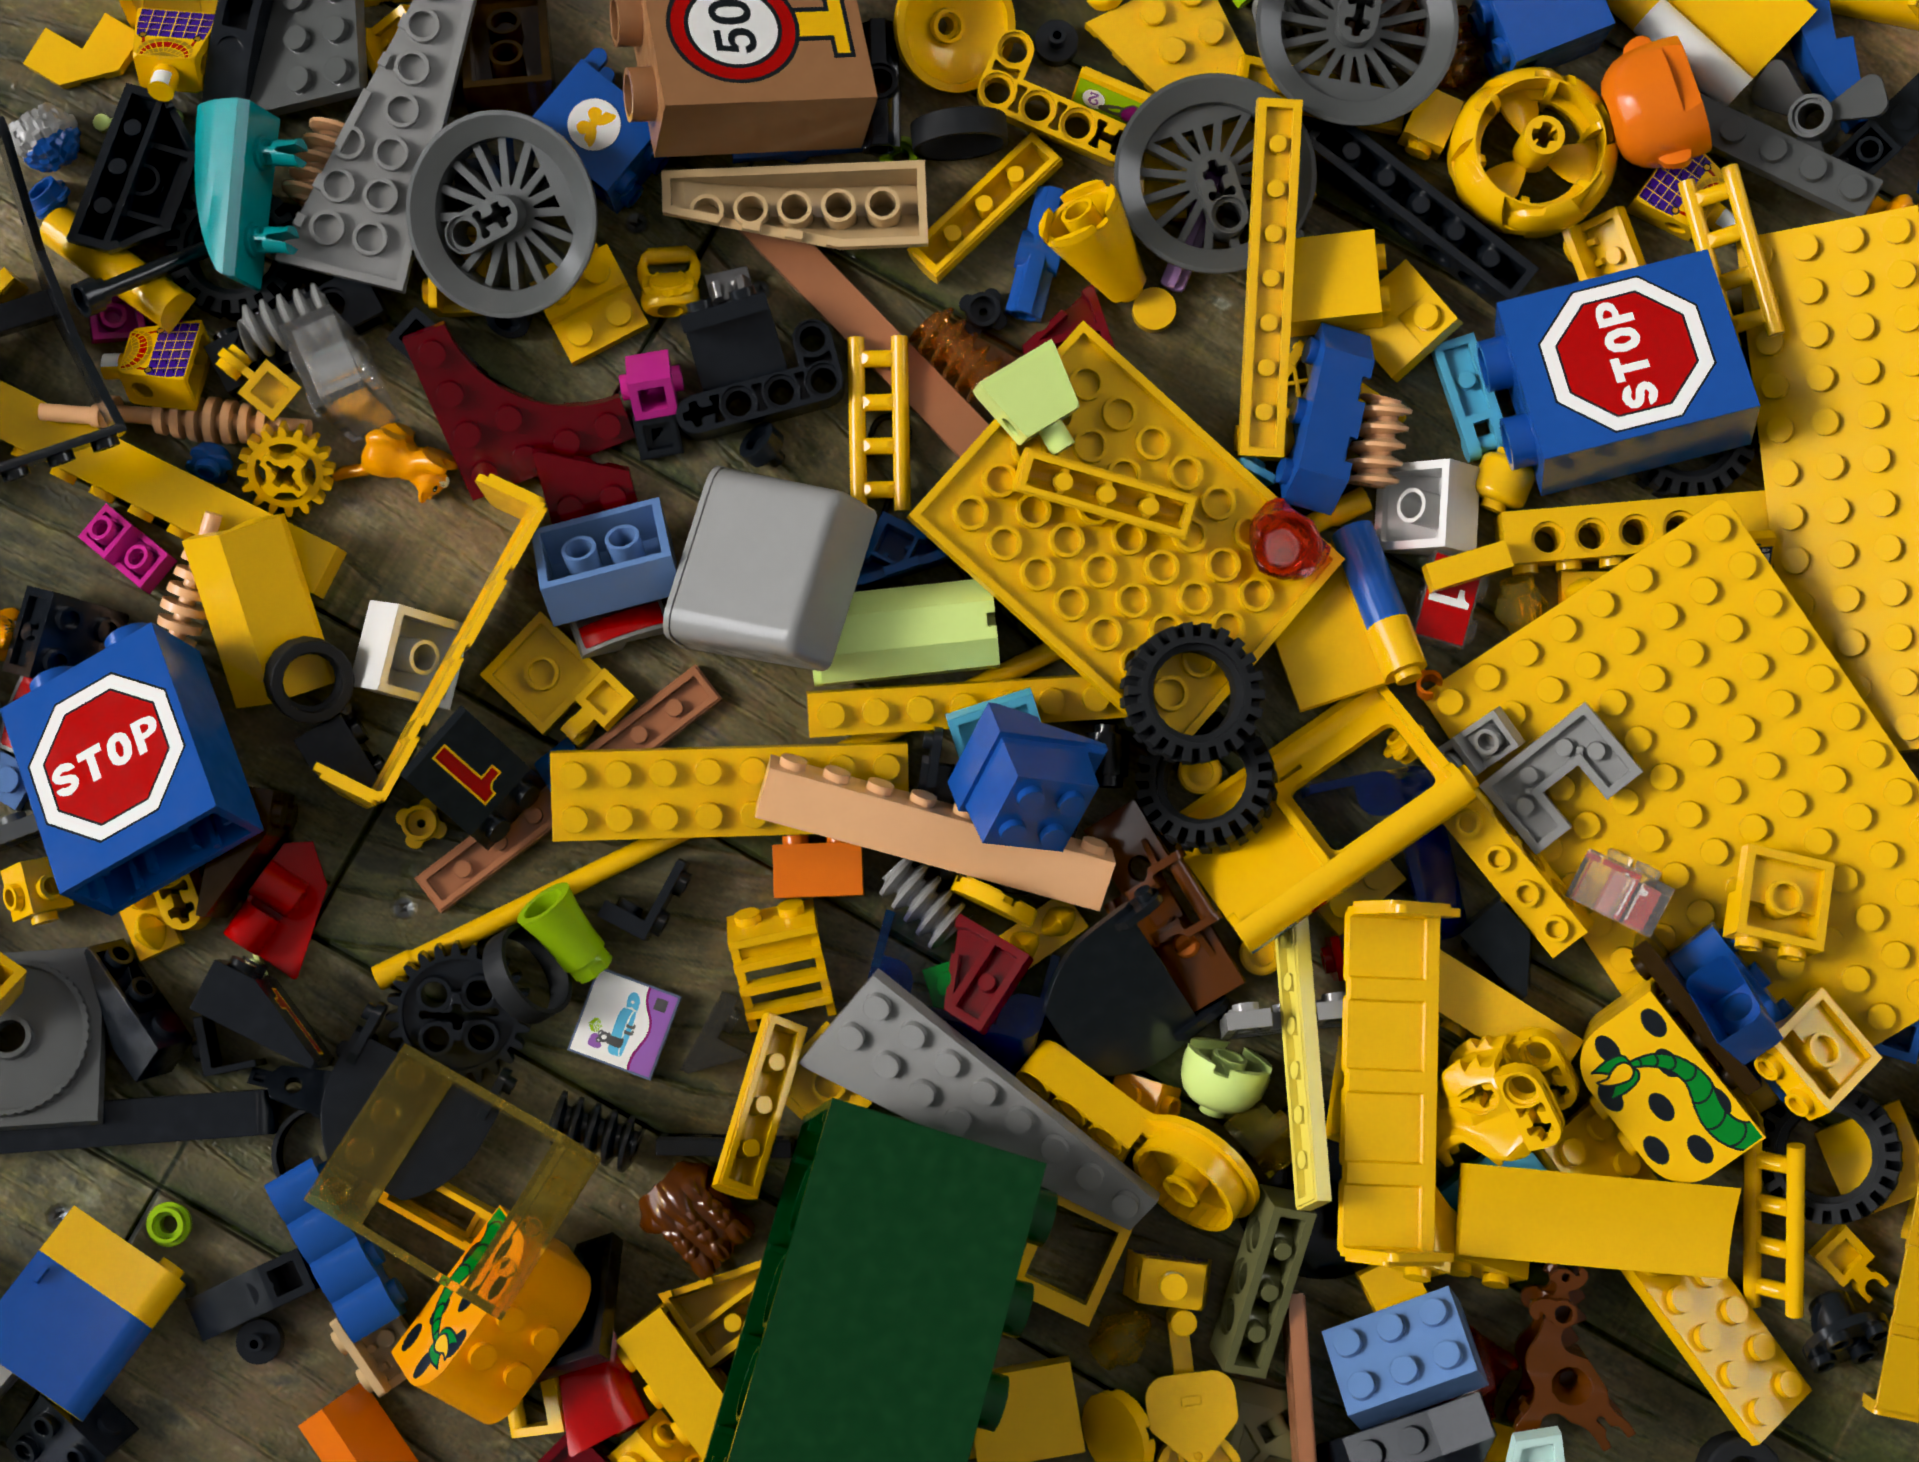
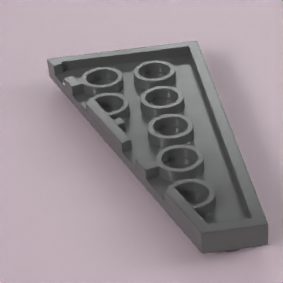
[249,0,368,116]

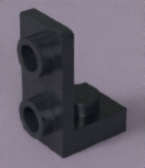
[597,858,692,941]

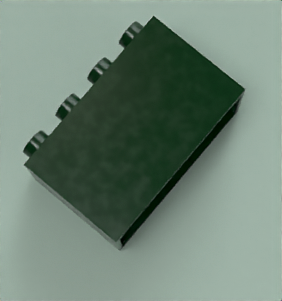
[703,1098,1058,1462]

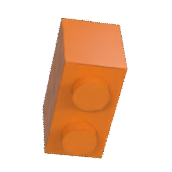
[772,835,865,899]

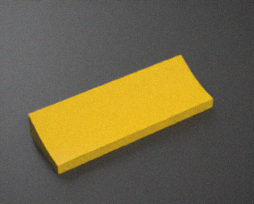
[1454,1163,1742,1279]

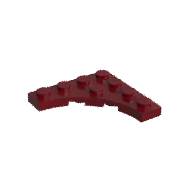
[402,321,636,501]

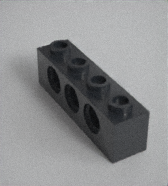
[204,276,392,401]

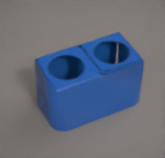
[1686,955,1783,1065]

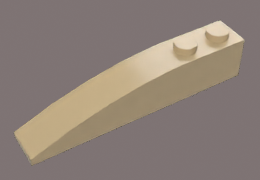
[661,160,929,250]

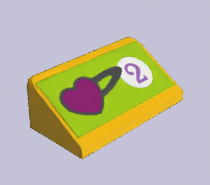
[1071,66,1152,124]

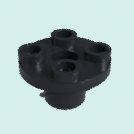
[1802,1290,1890,1374]

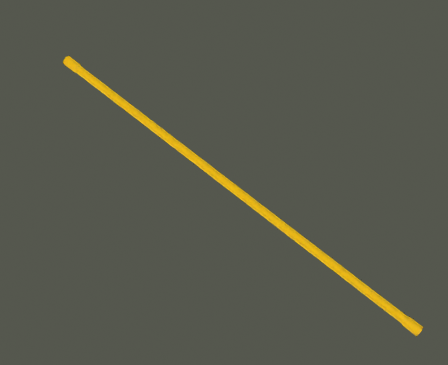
[371,486,1372,991]

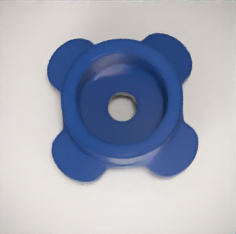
[28,176,71,219]
[185,442,234,484]

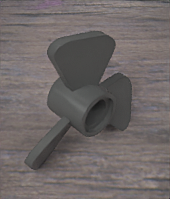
[1751,60,1889,190]

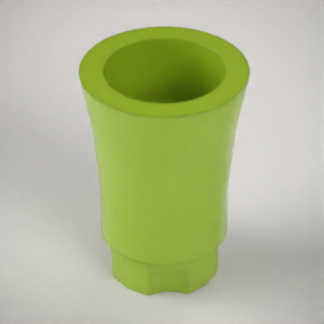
[517,882,612,984]

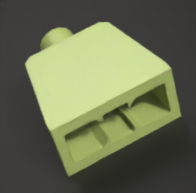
[972,339,1079,455]

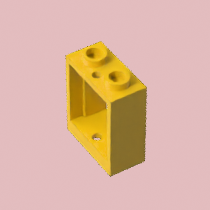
[1017,1190,1134,1327]

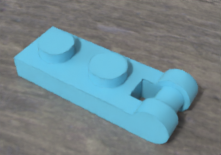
[1431,332,1503,463]

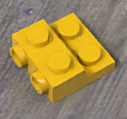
[529,242,650,367]
[1722,843,1835,962]
[1754,987,1882,1121]

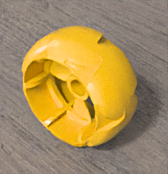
[1447,67,1619,238]

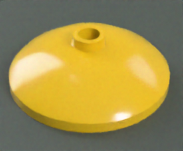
[893,0,1016,93]

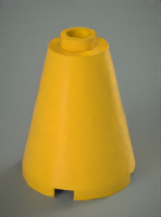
[1038,180,1147,303]

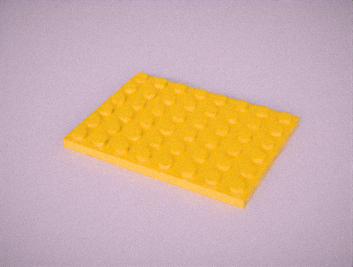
[906,320,1345,736]

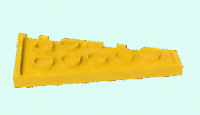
[1085,0,1317,200]

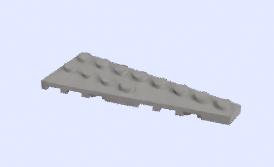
[275,0,477,294]
[799,968,1161,1230]

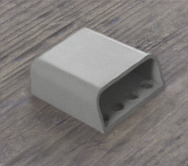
[663,465,877,671]

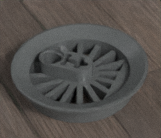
[1255,0,1459,126]
[1114,73,1317,274]
[406,110,598,318]

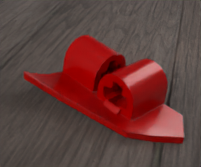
[223,841,328,979]
[559,1330,650,1457]

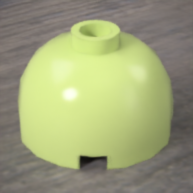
[1181,1037,1273,1118]

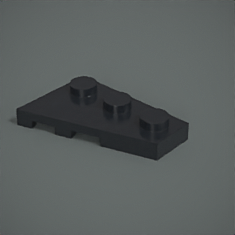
[535,1232,623,1383]

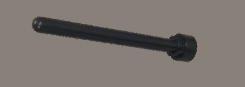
[71,240,210,318]

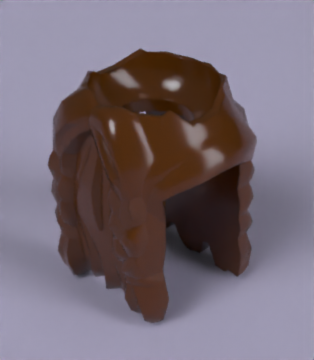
[639,1160,755,1280]

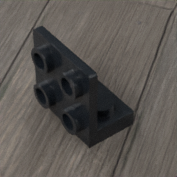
[2,586,129,679]

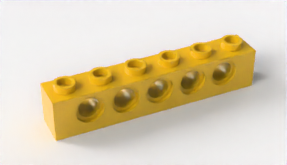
[1493,490,1769,576]

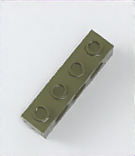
[1209,1184,1317,1379]

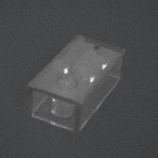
[278,304,401,442]

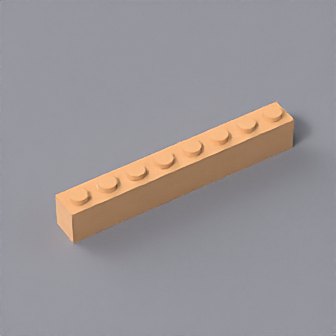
[755,753,1116,912]

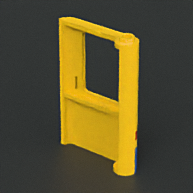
[1174,685,1479,955]

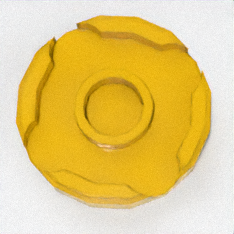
[950,874,1038,927]
[1082,1389,1156,1462]

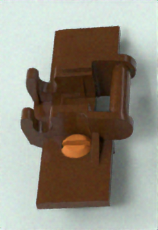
[1084,798,1247,1012]

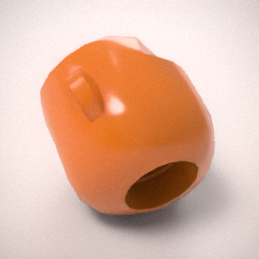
[1601,35,1712,169]

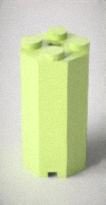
[813,579,1000,687]

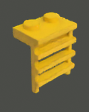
[726,898,837,1033]

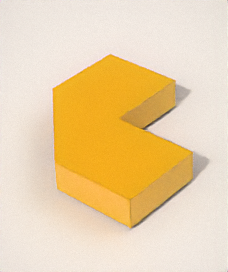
[23,13,135,90]

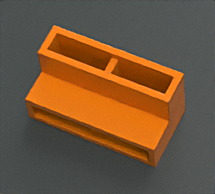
[298,1382,419,1462]

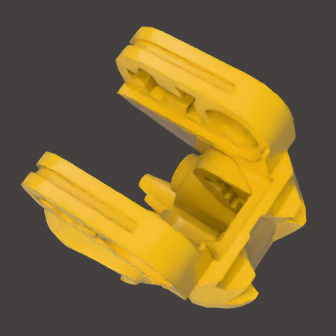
[1436,1027,1580,1167]

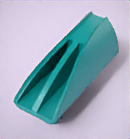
[194,97,308,292]

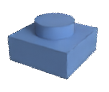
[0,750,29,811]

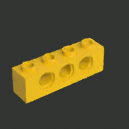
[1442,783,1595,958]

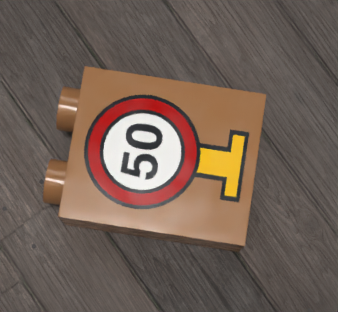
[610,0,878,158]

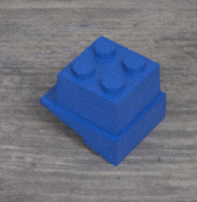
[947,702,1108,852]

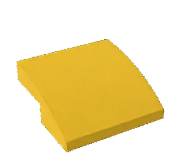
[1814,1099,1919,1215]

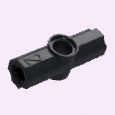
[862,18,902,157]

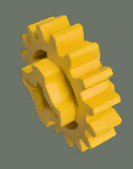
[237,420,336,517]

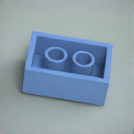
[532,497,678,627]
[1321,1285,1489,1430]

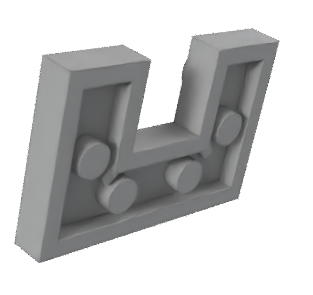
[1479,701,1643,855]
[1219,991,1346,1040]

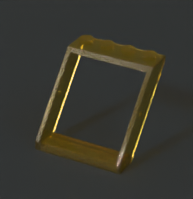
[303,1044,602,1321]

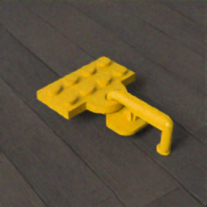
[1145,1307,1241,1462]

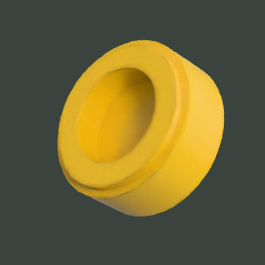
[1132,287,1176,333]
[1177,759,1222,795]
[1238,939,1277,976]

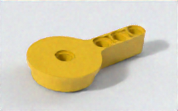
[1016,1040,1260,1232]

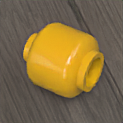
[1475,446,1536,514]

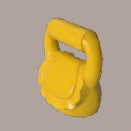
[637,245,701,318]

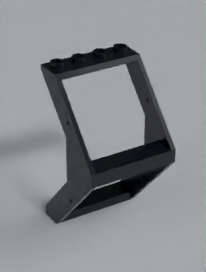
[0,116,127,483]

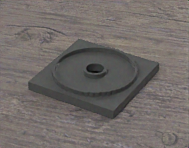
[0,947,107,1131]

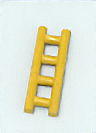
[1677,163,1785,346]
[847,335,911,512]
[1743,1141,1806,1319]

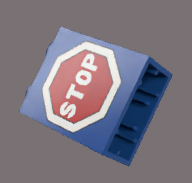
[1476,249,1761,496]
[0,622,264,916]

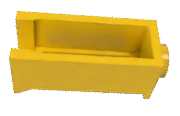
[378,1182,496,1251]

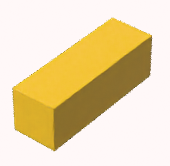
[1422,539,1514,594]

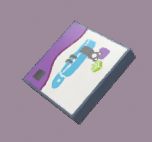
[567,969,683,1080]

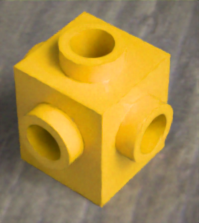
[0,857,74,926]

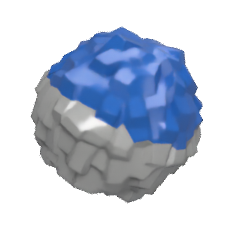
[8,102,82,173]

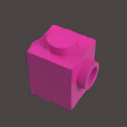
[619,349,684,421]

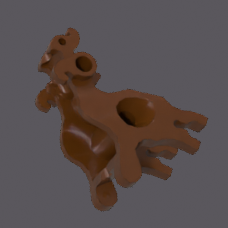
[1504,1263,1636,1451]

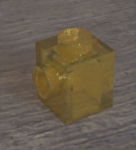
[1223,1100,1292,1179]

